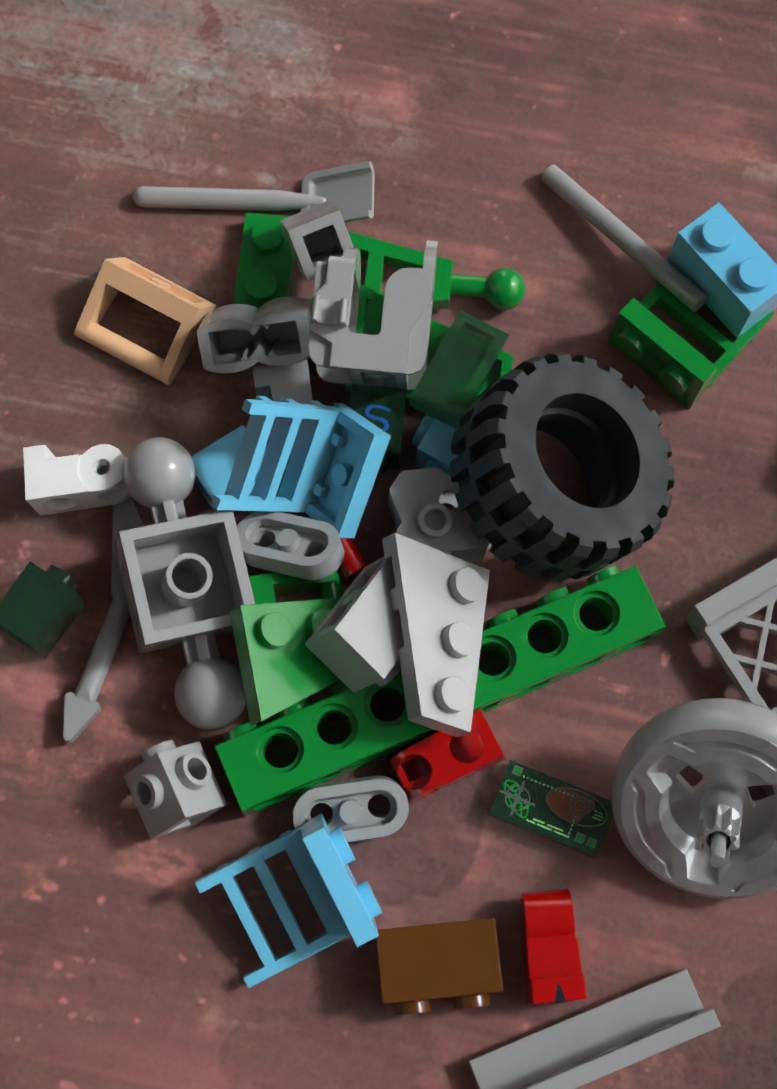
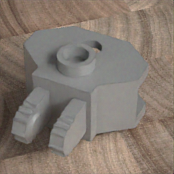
[387,467,492,563]

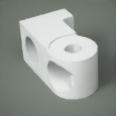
[23,444,130,516]

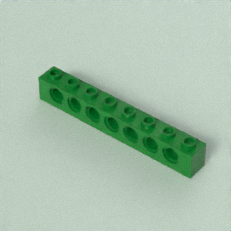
[215,566,666,817]

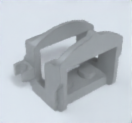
[308,240,438,392]

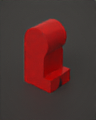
[389,708,506,803]
[520,889,587,1004]

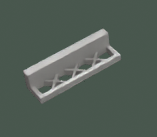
[467,969,721,1089]

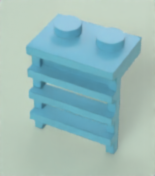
[211,396,391,538]
[195,814,383,988]

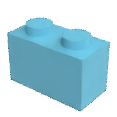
[667,202,777,338]

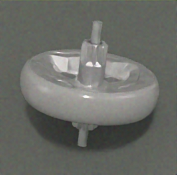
[611,698,777,899]

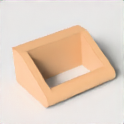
[74,257,216,385]

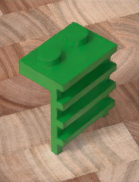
[608,283,775,409]

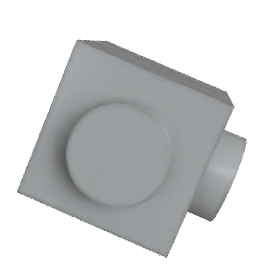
[280,201,354,282]

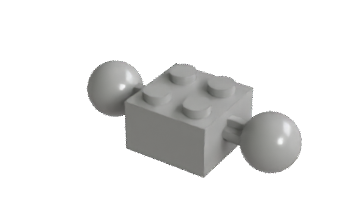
[114,437,255,730]

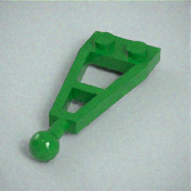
[233,213,526,311]

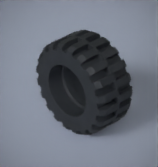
[449,353,674,581]

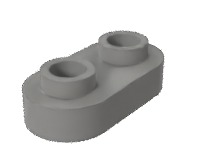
[237,511,345,580]
[293,775,409,842]

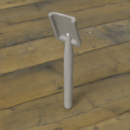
[133,161,375,223]

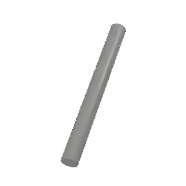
[541,164,708,312]

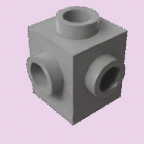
[124,740,227,840]

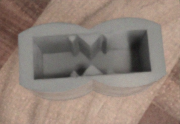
[196,297,312,373]

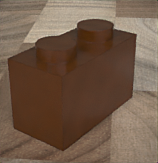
[375,918,503,1015]

